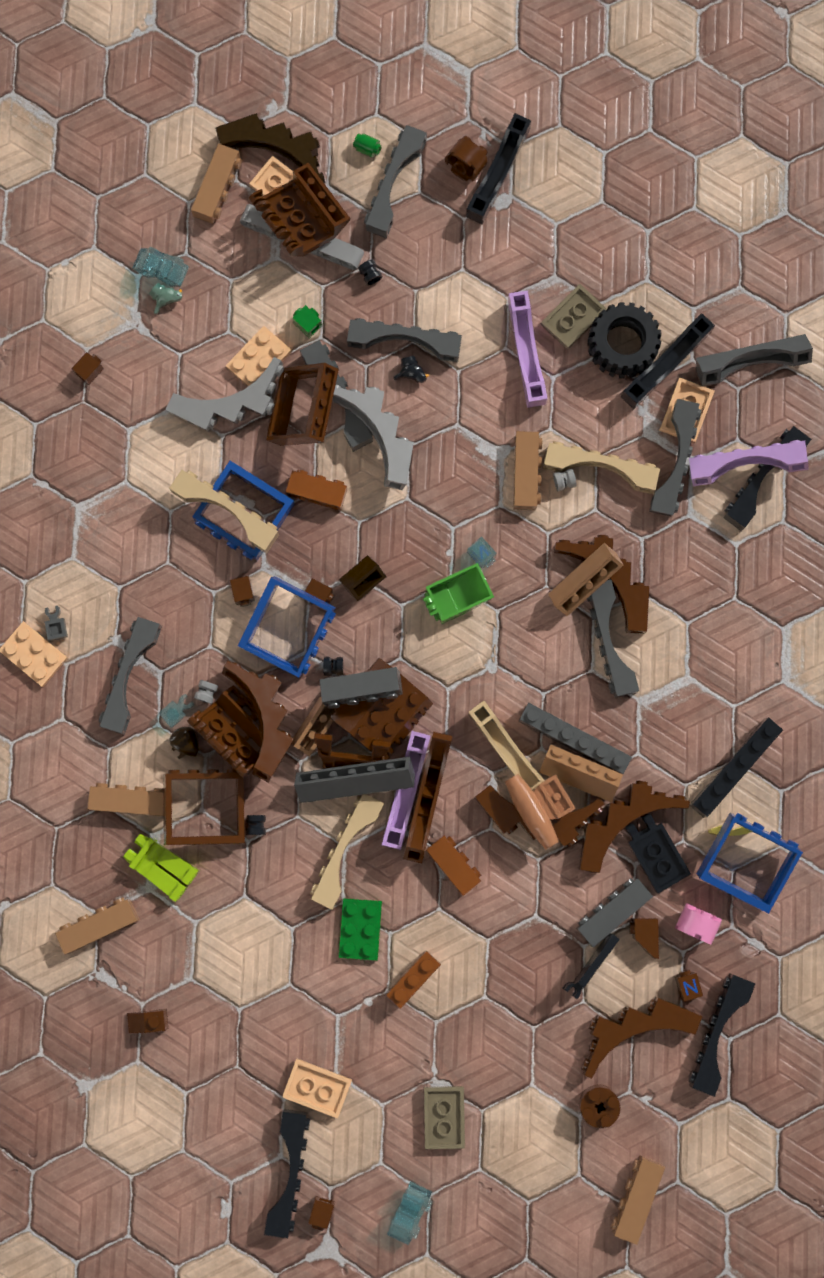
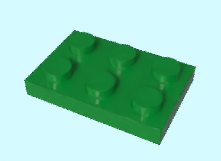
[339,898,382,961]

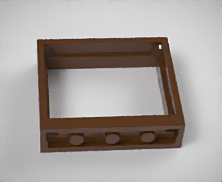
[266,362,339,446]
[163,769,245,845]

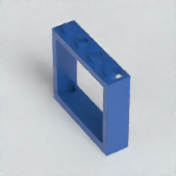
[192,460,295,561]
[238,576,336,677]
[696,813,803,914]

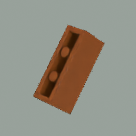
[286,469,347,511]
[426,835,482,896]
[386,950,441,1009]

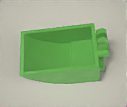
[423,563,494,624]

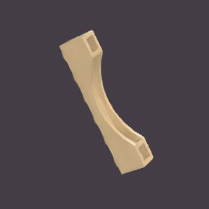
[543,441,660,494]
[169,470,279,554]
[468,701,545,792]
[310,794,384,910]

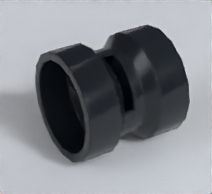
[358,259,383,286]
[323,657,343,676]
[246,815,266,835]

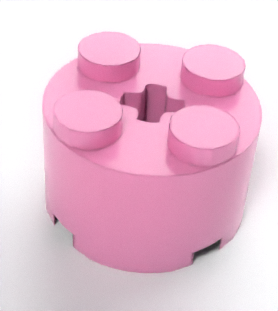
[675,903,722,945]

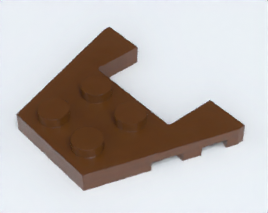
[314,733,391,769]

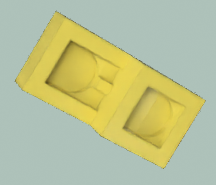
[708,825,752,836]

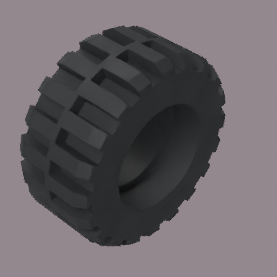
[587,302,662,379]

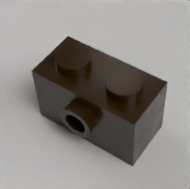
[339,555,387,601]

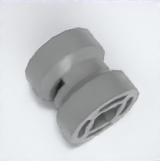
[553,469,577,491]
[194,680,218,704]

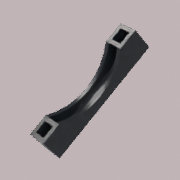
[466,113,532,225]
[621,313,715,409]
[724,426,812,532]
[689,717,783,818]
[688,974,756,1097]
[264,1109,310,1239]

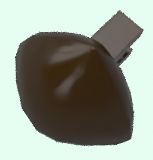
[169,726,199,759]

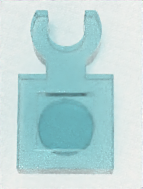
[159,694,194,728]

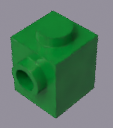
[292,305,322,339]

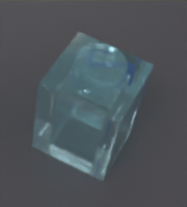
[467,536,497,569]

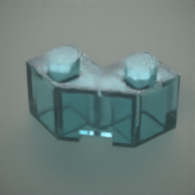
[132,247,189,287]
[387,1181,432,1245]

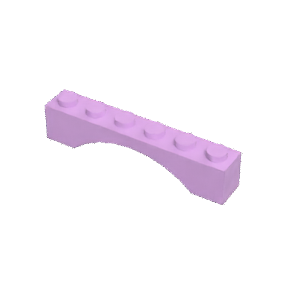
[508,290,547,408]
[689,440,809,486]
[382,731,430,850]

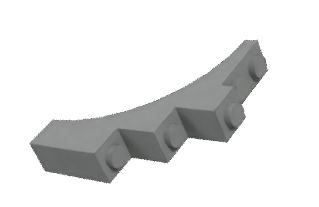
[165,357,284,431]
[332,385,414,490]

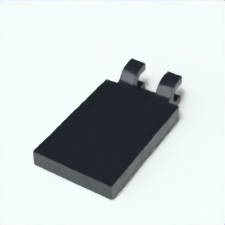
[625,814,691,894]
[562,933,620,999]

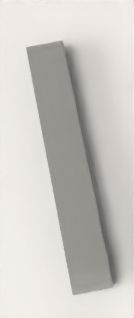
[239,204,364,270]

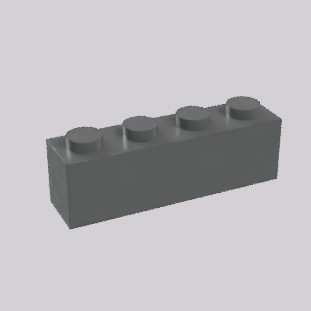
[320,667,403,708]
[576,878,653,947]

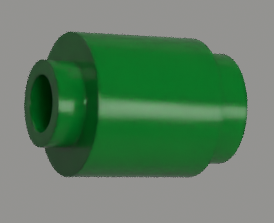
[353,133,382,158]

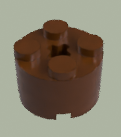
[445,136,488,182]
[579,1084,621,1128]

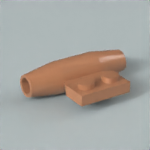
[505,774,576,850]

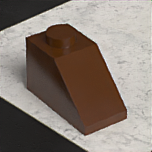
[629,918,659,959]
[127,1009,169,1033]

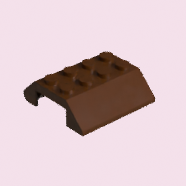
[249,163,350,257]
[329,658,433,760]
[187,685,261,778]

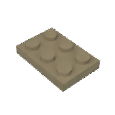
[541,284,607,350]
[424,1086,465,1149]

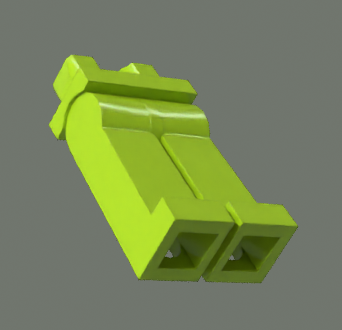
[123,834,200,902]

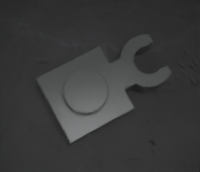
[44,606,68,641]

